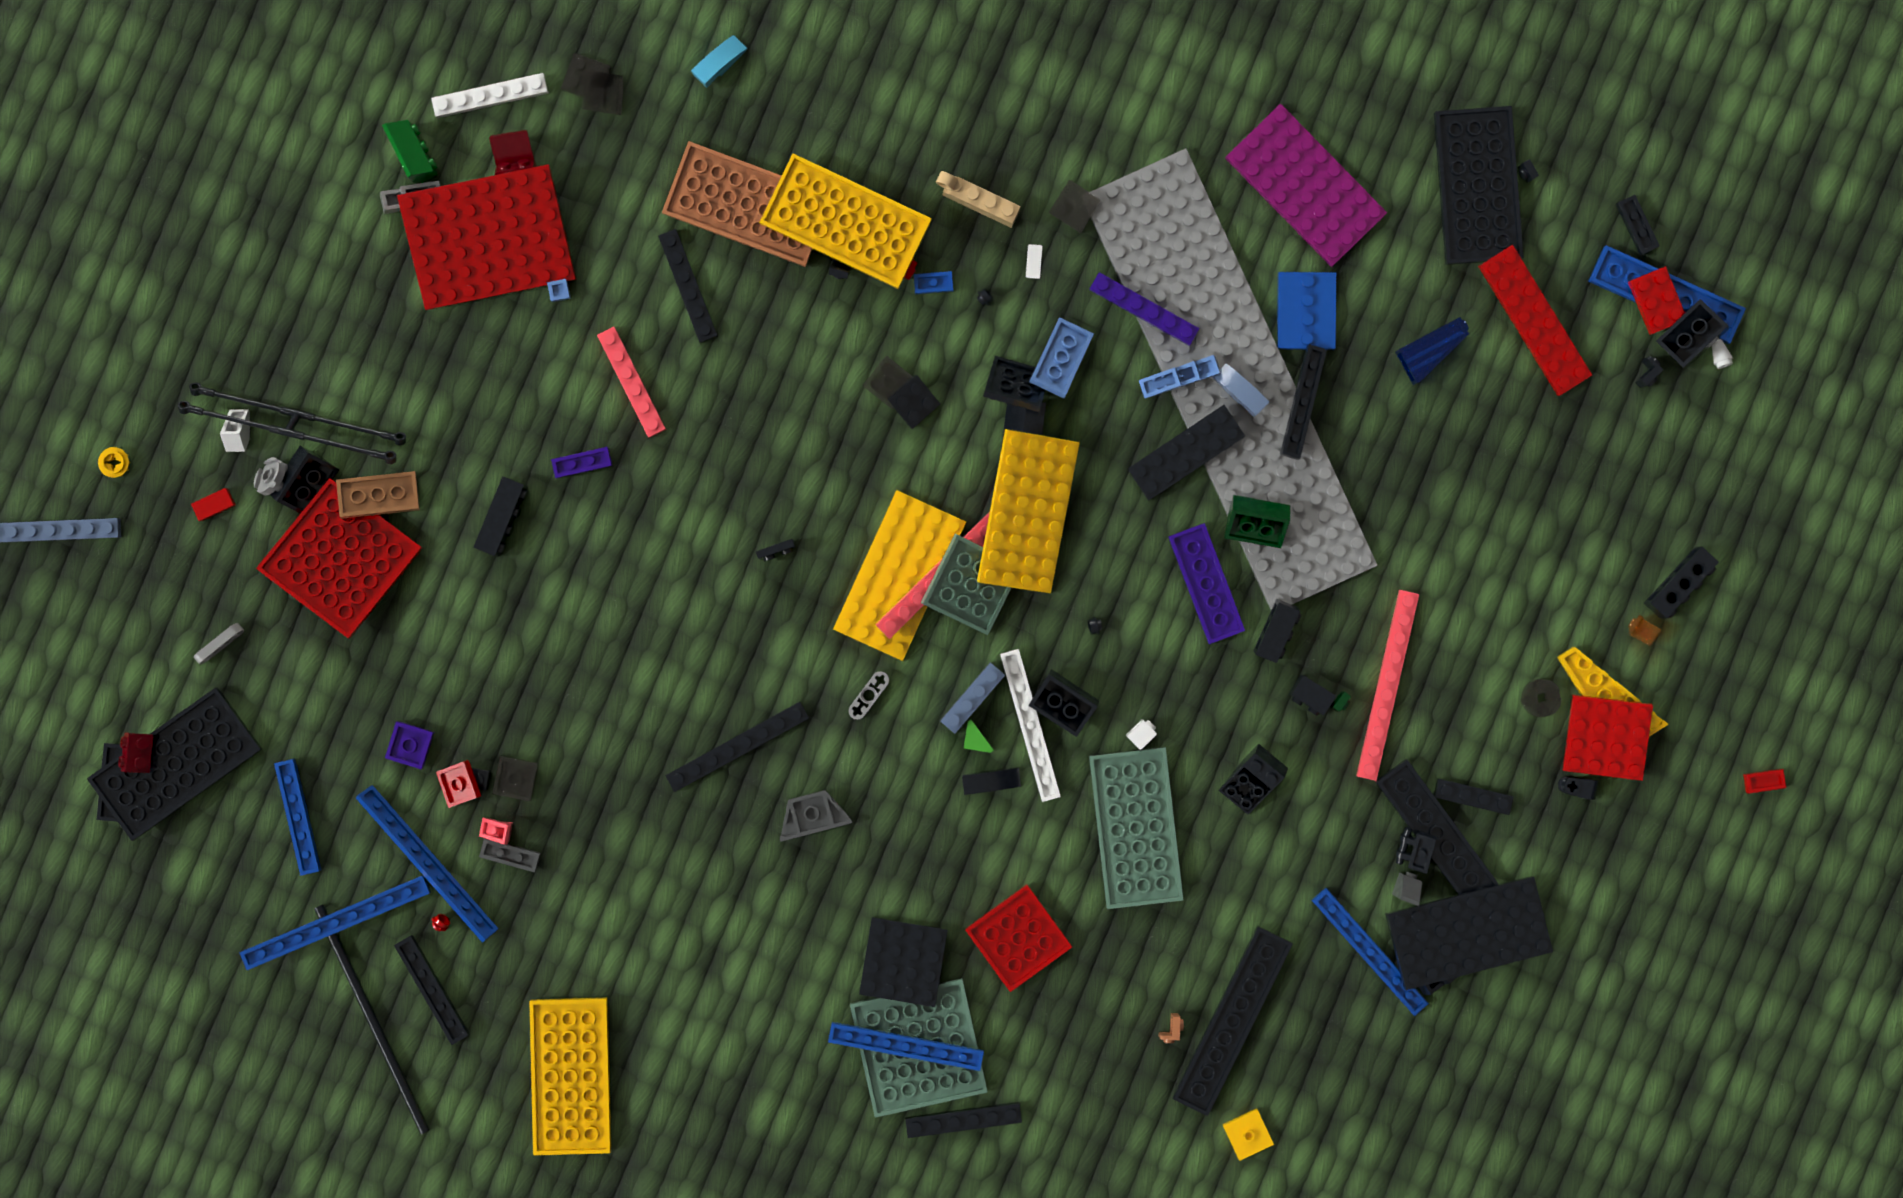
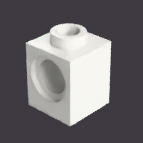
[1126,720,1157,750]

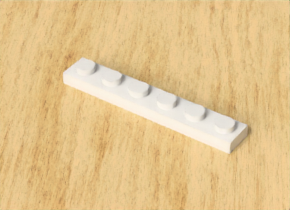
[431,73,549,118]

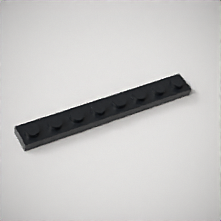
[665,701,809,792]

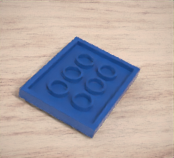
[1277,272,1336,350]

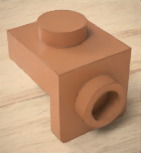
[1159,1013,1184,1043]

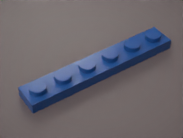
[274,759,321,876]

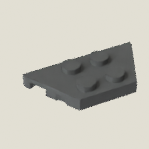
[780,790,852,842]

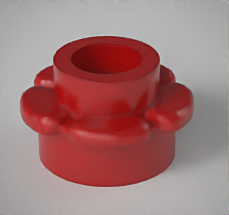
[432,914,450,931]

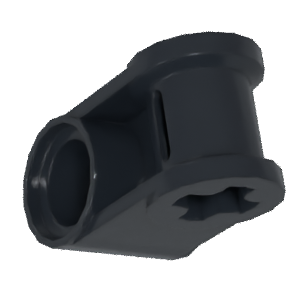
[1558,776,1599,800]

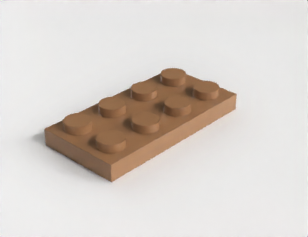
[336,471,420,519]

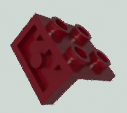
[489,130,536,175]

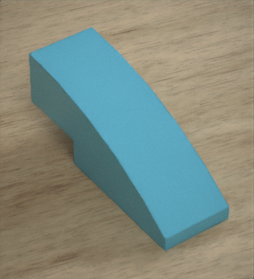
[691,35,747,88]

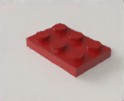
[1628,266,1685,335]

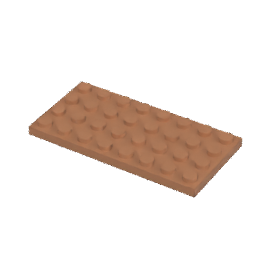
[662,141,812,267]

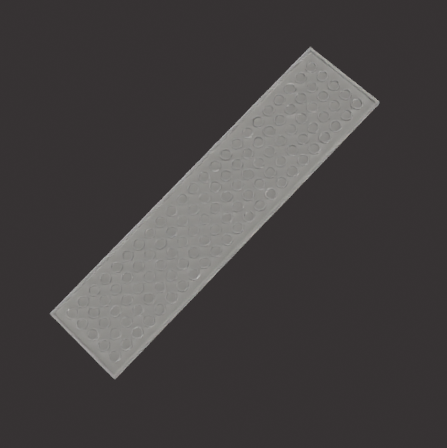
[1082,149,1377,610]

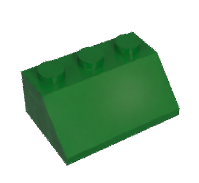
[382,120,438,184]

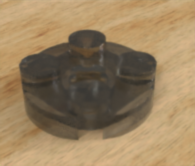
[1521,679,1561,717]

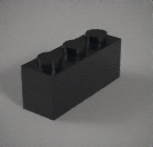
[1253,599,1301,663]

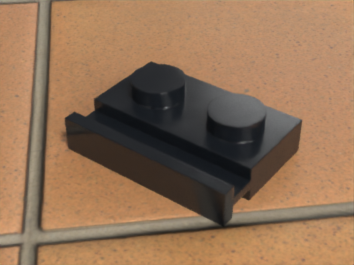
[755,539,796,562]

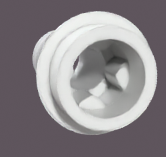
[1712,339,1733,369]

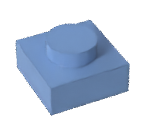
[547,279,571,302]

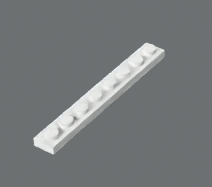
[1000,649,1061,802]

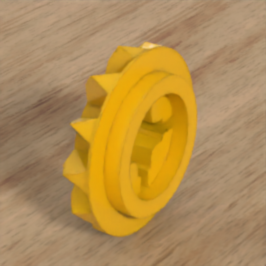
[98,447,130,478]

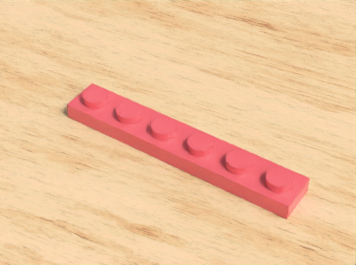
[597,327,666,438]

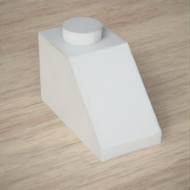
[220,409,250,452]

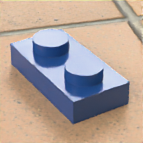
[914,271,953,295]

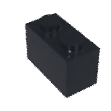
[1289,675,1336,716]

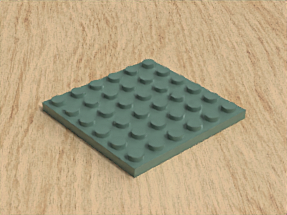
[850,978,988,1118]

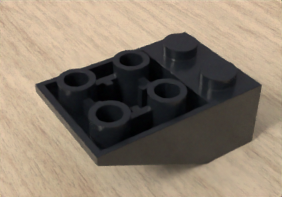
[1219,744,1288,815]

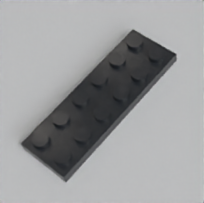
[1128,405,1246,501]

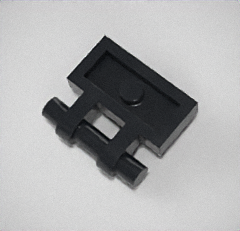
[1396,827,1437,874]

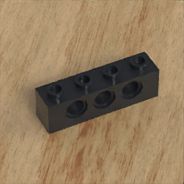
[1644,546,1719,619]

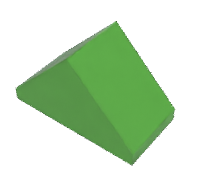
[964,719,994,753]

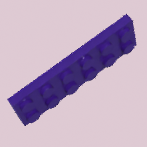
[1168,523,1245,644]

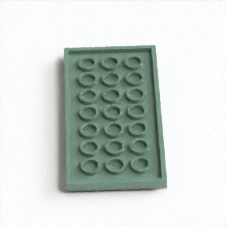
[1089,747,1183,909]

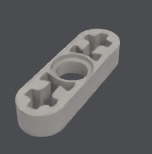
[194,623,244,665]
[849,671,889,719]

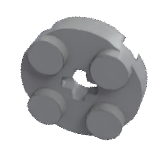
[254,457,288,495]

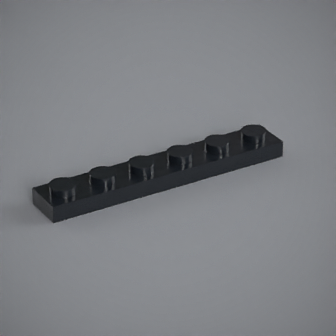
[658,229,718,344]
[1280,344,1327,460]
[394,935,470,1045]
[905,1102,1022,1138]

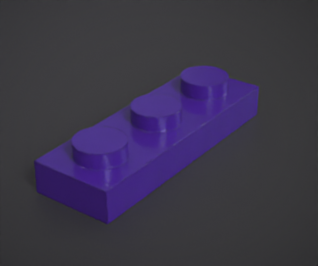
[551,447,613,479]

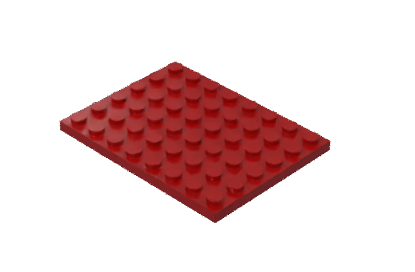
[397,164,576,310]

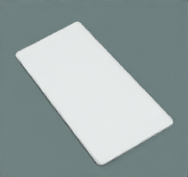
[1026,244,1042,279]

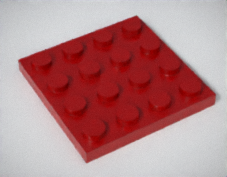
[1562,694,1653,781]
[965,884,1072,992]

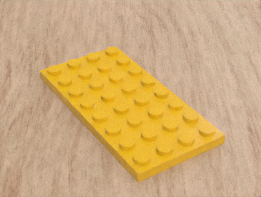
[759,153,932,289]
[977,429,1080,593]
[833,490,966,661]
[529,998,611,1155]

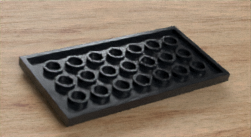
[1434,106,1524,265]
[87,687,263,841]
[1385,876,1553,990]

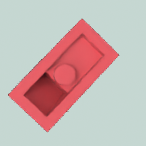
[479,817,513,845]

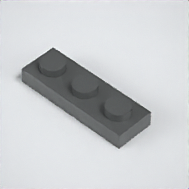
[479,838,541,872]

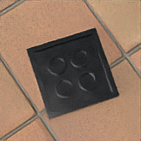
[983,356,1045,412]

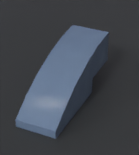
[1212,363,1269,417]

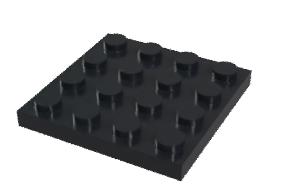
[859,917,948,1007]

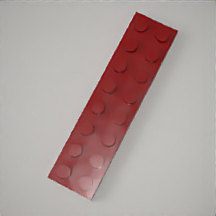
[1478,245,1592,396]

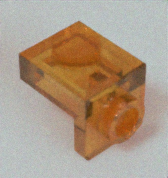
[1628,615,1661,647]

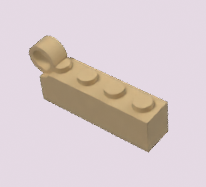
[936,171,1021,228]

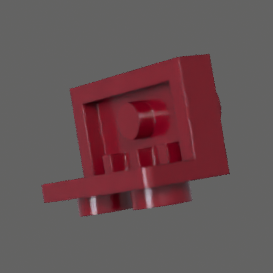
[118,732,153,773]

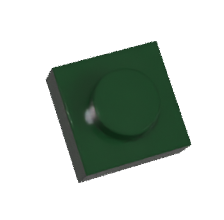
[1330,691,1351,712]

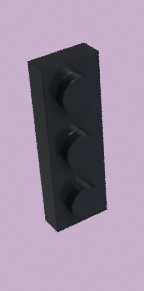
[1615,195,1660,256]

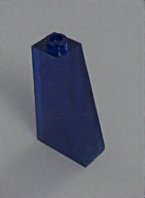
[1395,317,1469,385]

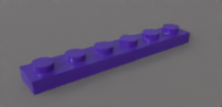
[1089,272,1200,346]

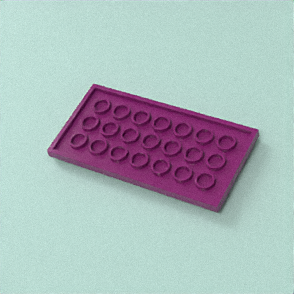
[1225,104,1387,267]

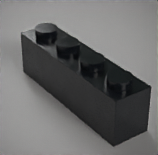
[473,476,528,557]

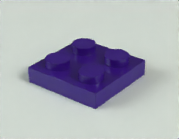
[385,721,435,769]

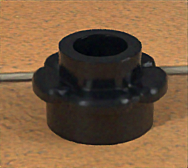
[977,288,994,306]
[1087,617,1103,635]

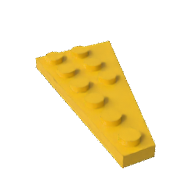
[1557,647,1669,737]

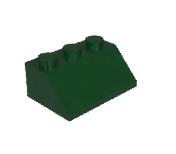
[1224,495,1290,548]

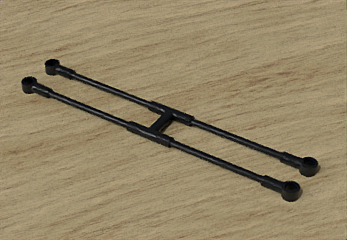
[178,382,406,464]

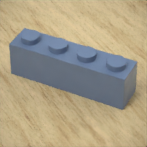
[940,663,1005,734]

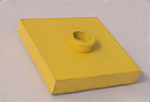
[1222,1108,1274,1161]

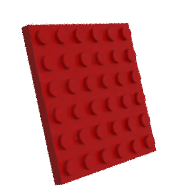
[256,478,423,639]

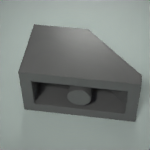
[1392,871,1422,906]

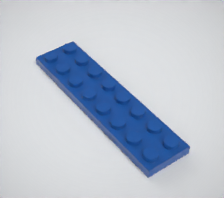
[1588,245,1746,344]

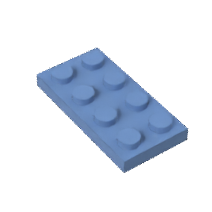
[1029,317,1094,398]

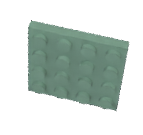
[921,534,1011,635]

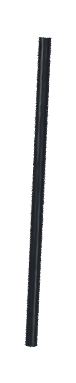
[314,905,429,1134]

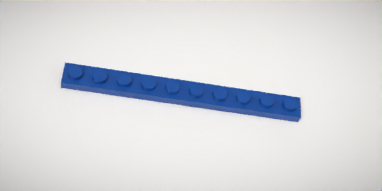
[356,785,498,943]
[239,875,431,970]

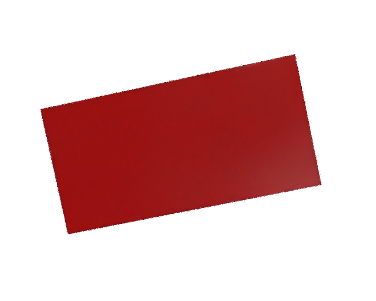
[191,488,236,522]
[1743,769,1786,794]

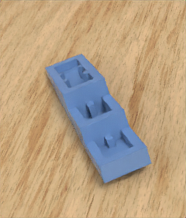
[1139,355,1221,399]

